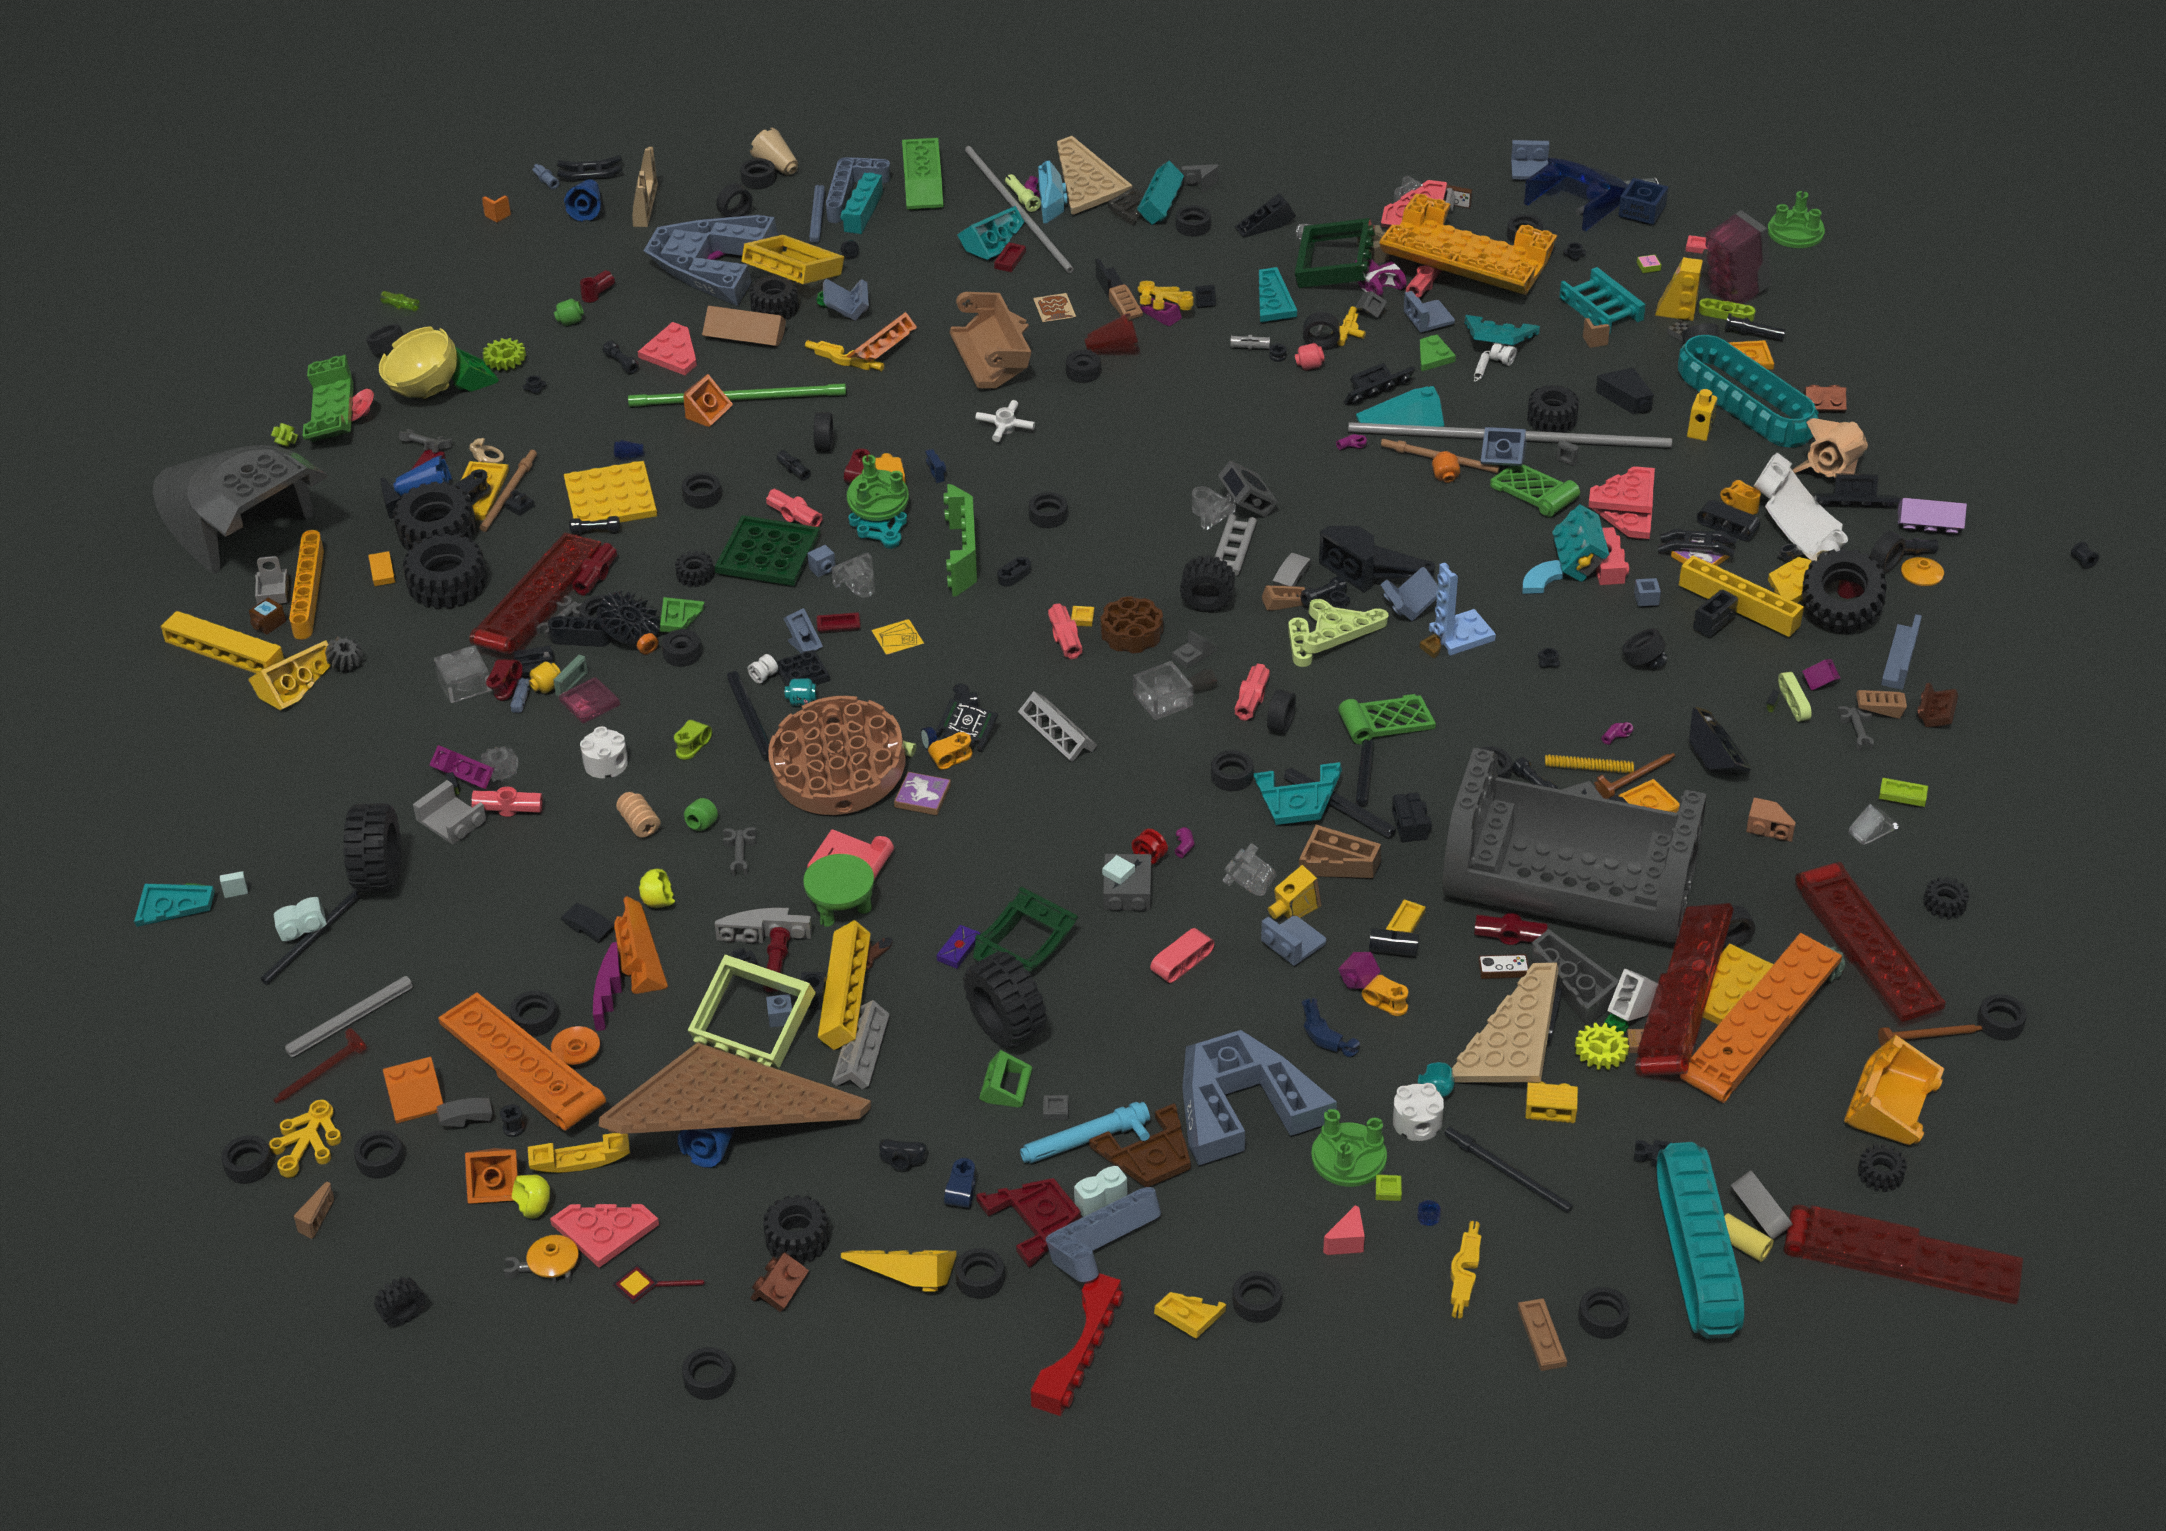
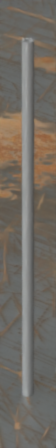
[965,146,1074,273]

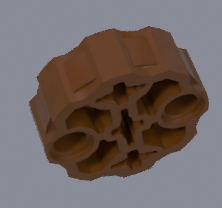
[1100,596,1163,654]

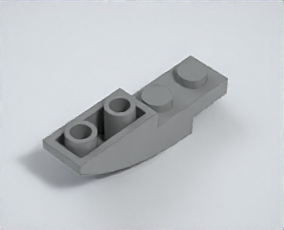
[715,908,812,943]

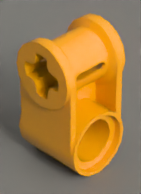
[1720,480,1761,515]
[928,732,972,770]
[1361,975,1408,1016]

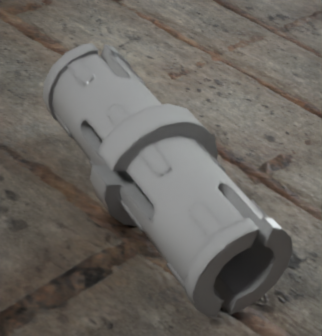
[1230,335,1270,350]

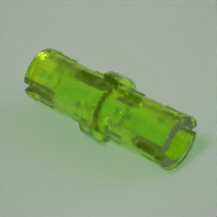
[380,291,420,311]

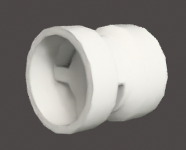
[1490,343,1517,366]
[748,654,778,683]

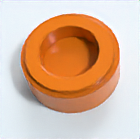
[636,633,659,655]

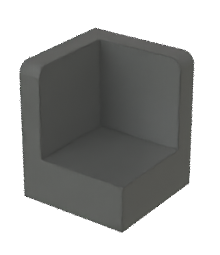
[1356,291,1387,318]

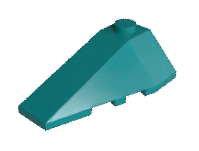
[957,206,1024,260]
[1356,386,1444,427]

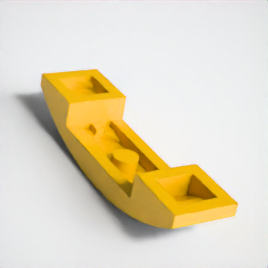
[528,1133,630,1172]

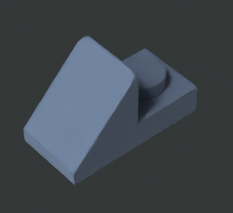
[783,608,823,653]

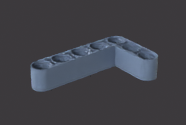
[826,157,891,223]
[1046,1187,1161,1282]

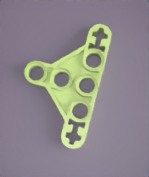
[1302,599,1389,653]

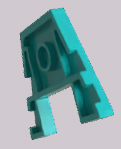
[1464,315,1540,345]
[1254,762,1342,825]

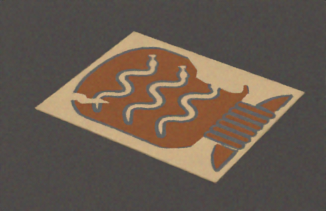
[1033,293,1076,322]

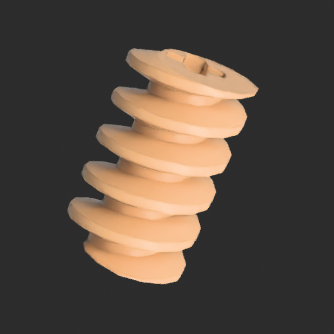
[616,792,661,838]

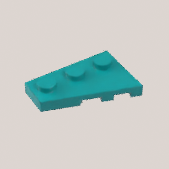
[134,884,215,927]

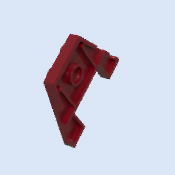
[976,1178,1081,1267]

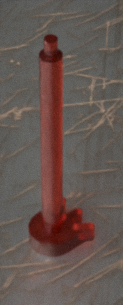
[273,1028,366,1103]

